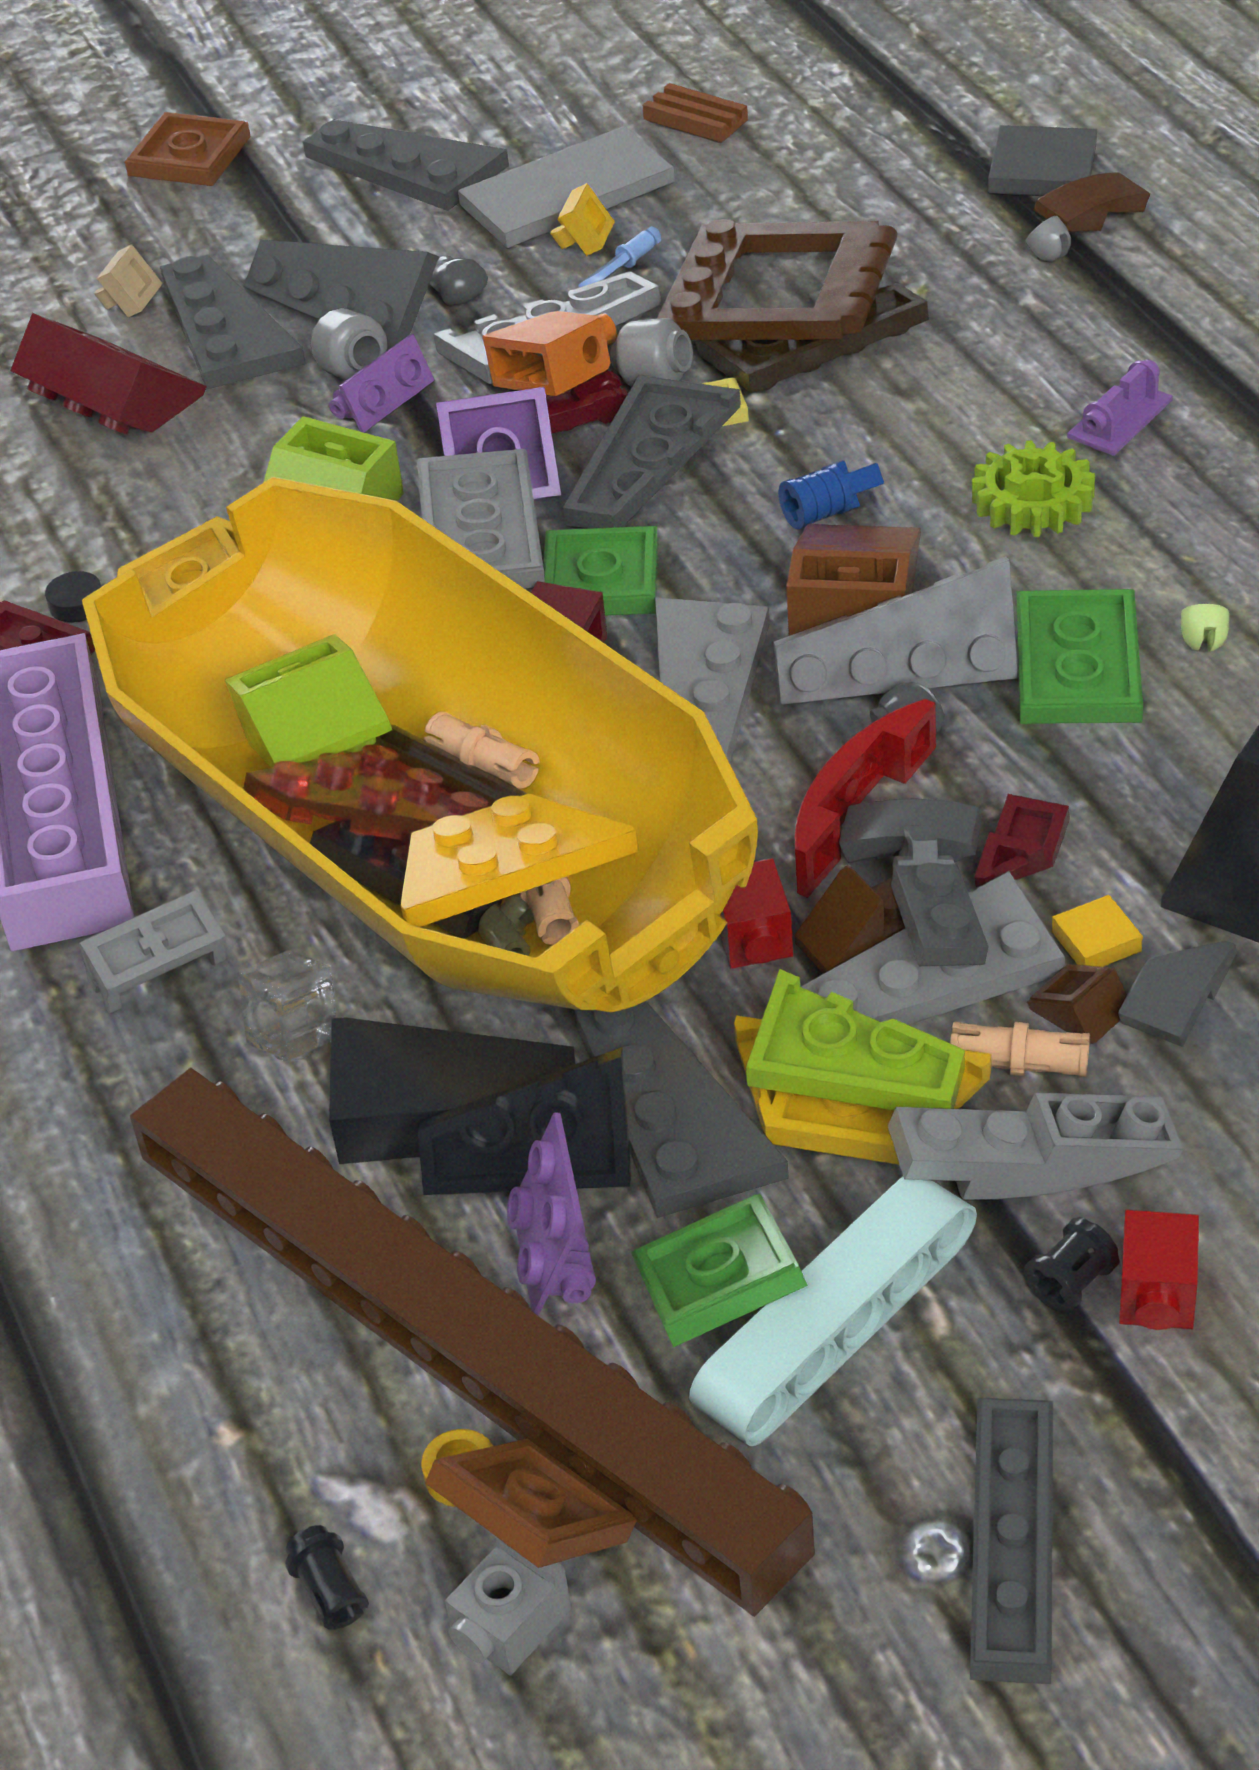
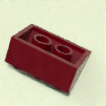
[10,313,207,435]

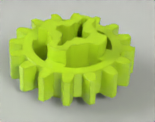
[972,440,1095,537]

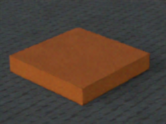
[125,112,251,186]
[425,1438,637,1568]

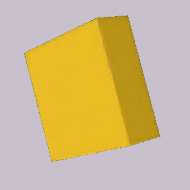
[1052,895,1143,967]

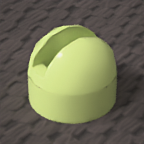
[1181,604,1229,652]

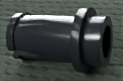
[285,1525,369,1630]

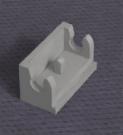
[80,890,227,1014]

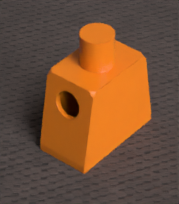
[483,311,617,396]

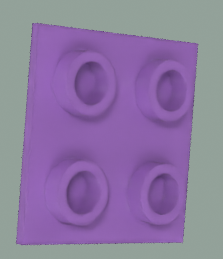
[507,1113,596,1315]

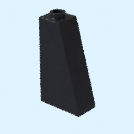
[1161,725,1259,943]
[329,1017,576,1164]

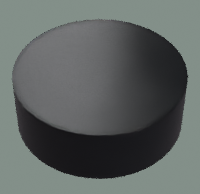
[45,571,101,623]

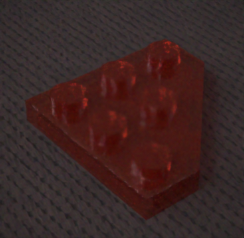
[243,745,488,840]

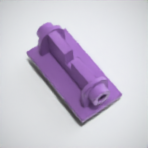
[329,334,434,432]
[1067,360,1173,456]

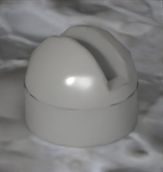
[1025,216,1071,262]

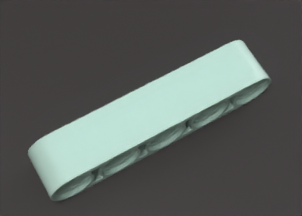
[689,1176,977,1446]

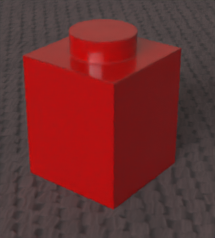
[720,858,793,969]
[1119,1210,1199,1330]

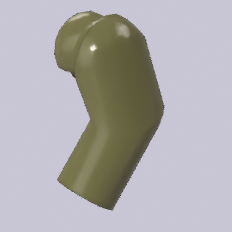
[478,894,534,956]

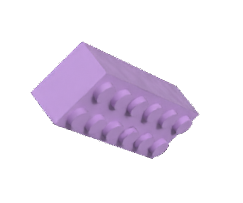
[0,633,135,952]

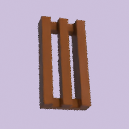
[642,83,748,143]

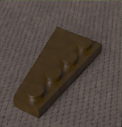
[696,283,929,393]

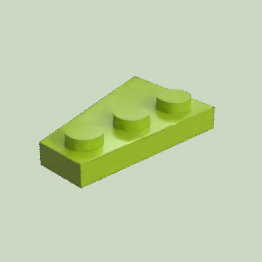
[746,969,965,1110]

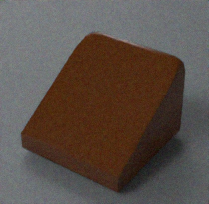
[1027,964,1127,1044]

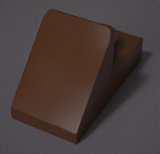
[795,865,905,974]

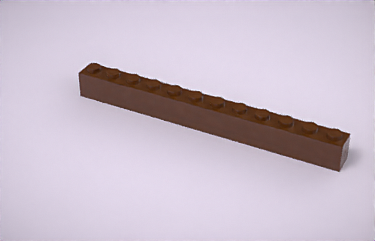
[129,1067,815,1617]

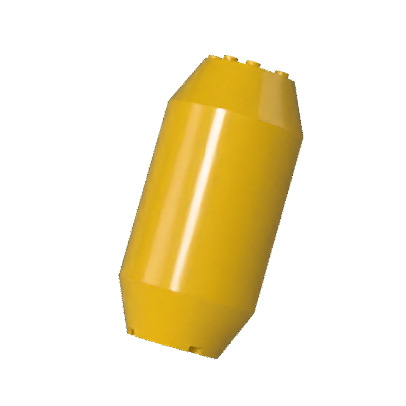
[82,477,758,1012]

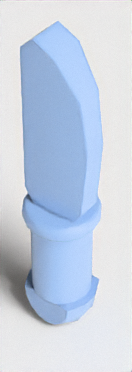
[578,226,661,287]

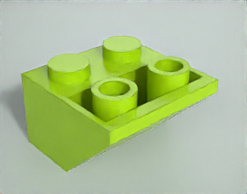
[263,416,404,501]
[225,634,392,778]

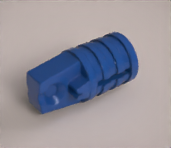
[778,460,884,529]

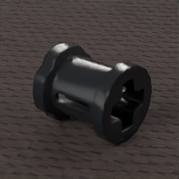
[1024,1217,1120,1313]

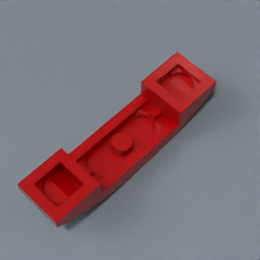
[795,699,936,898]

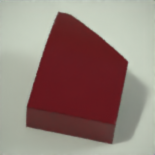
[974,794,1070,887]

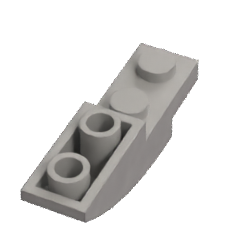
[888,1092,1183,1200]

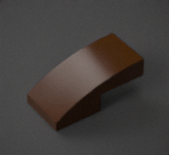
[1033,172,1151,231]

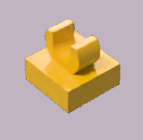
[550,183,615,256]

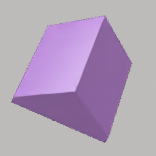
[436,387,561,500]

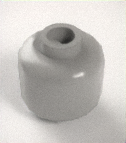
[310,308,388,380]
[610,318,693,388]

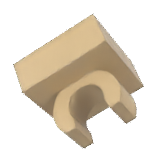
[94,244,163,318]

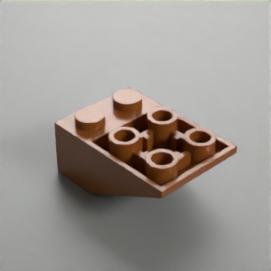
[786,524,921,636]

